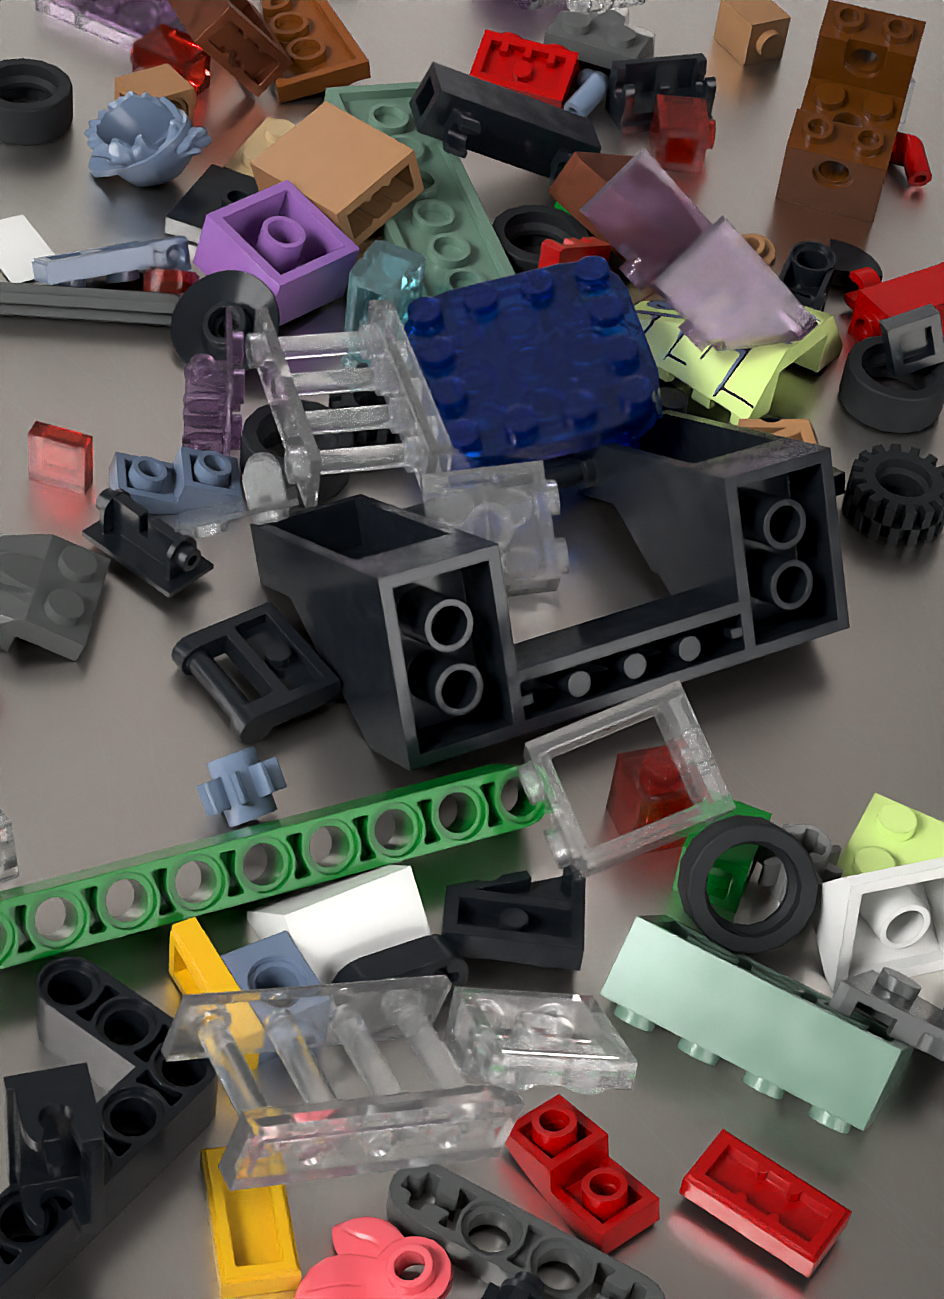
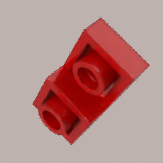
[501,1094,660,1254]

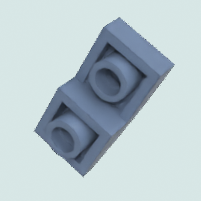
[109,446,242,515]

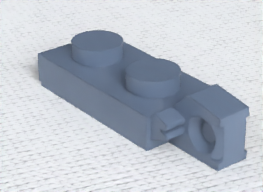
[32,235,191,288]

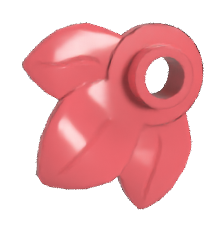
[294,1216,453,1299]

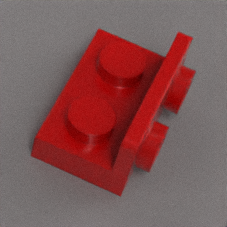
[469,29,579,109]

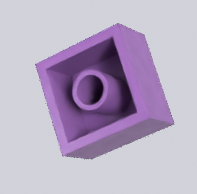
[193,179,360,326]

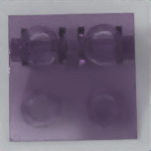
[182,306,245,456]

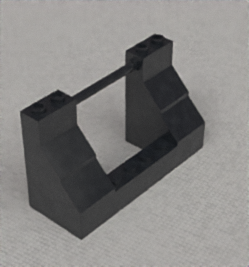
[250,410,850,771]

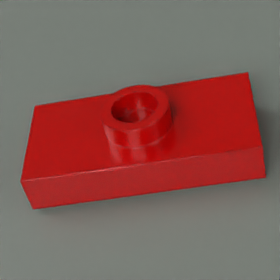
[679,1129,852,1278]

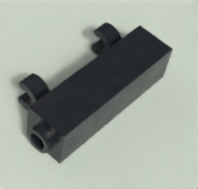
[409,62,602,186]

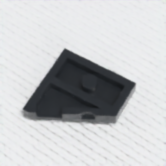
[441,861,586,971]

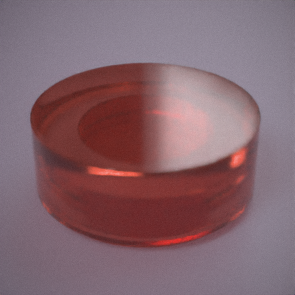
[143,269,200,296]

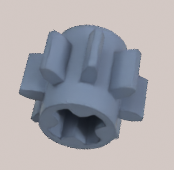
[196,746,287,827]

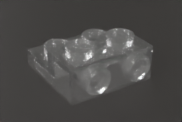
[420,460,569,597]
[444,986,638,1095]

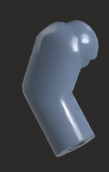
[564,69,609,118]

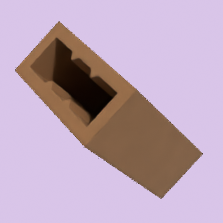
[250,101,424,246]

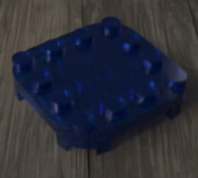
[404,256,662,487]

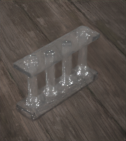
[245,299,453,508]
[161,975,525,1191]

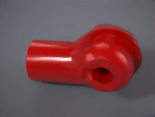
[889,131,932,187]

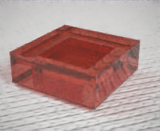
[28,421,93,495]

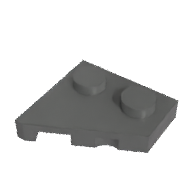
[828,967,944,1062]

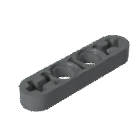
[386,1162,665,1299]

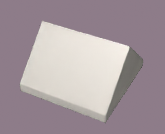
[811,857,944,993]
[247,864,432,1017]

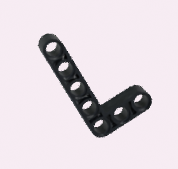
[0,956,219,1299]

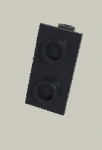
[82,488,214,598]

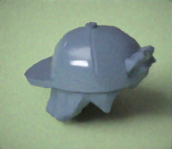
[84,90,212,187]

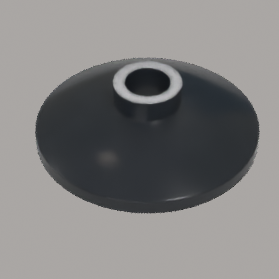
[170,270,280,378]

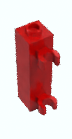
[843,262,944,342]

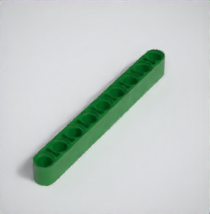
[0,764,551,969]

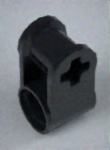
[768,241,837,312]

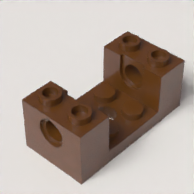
[775,0,926,223]

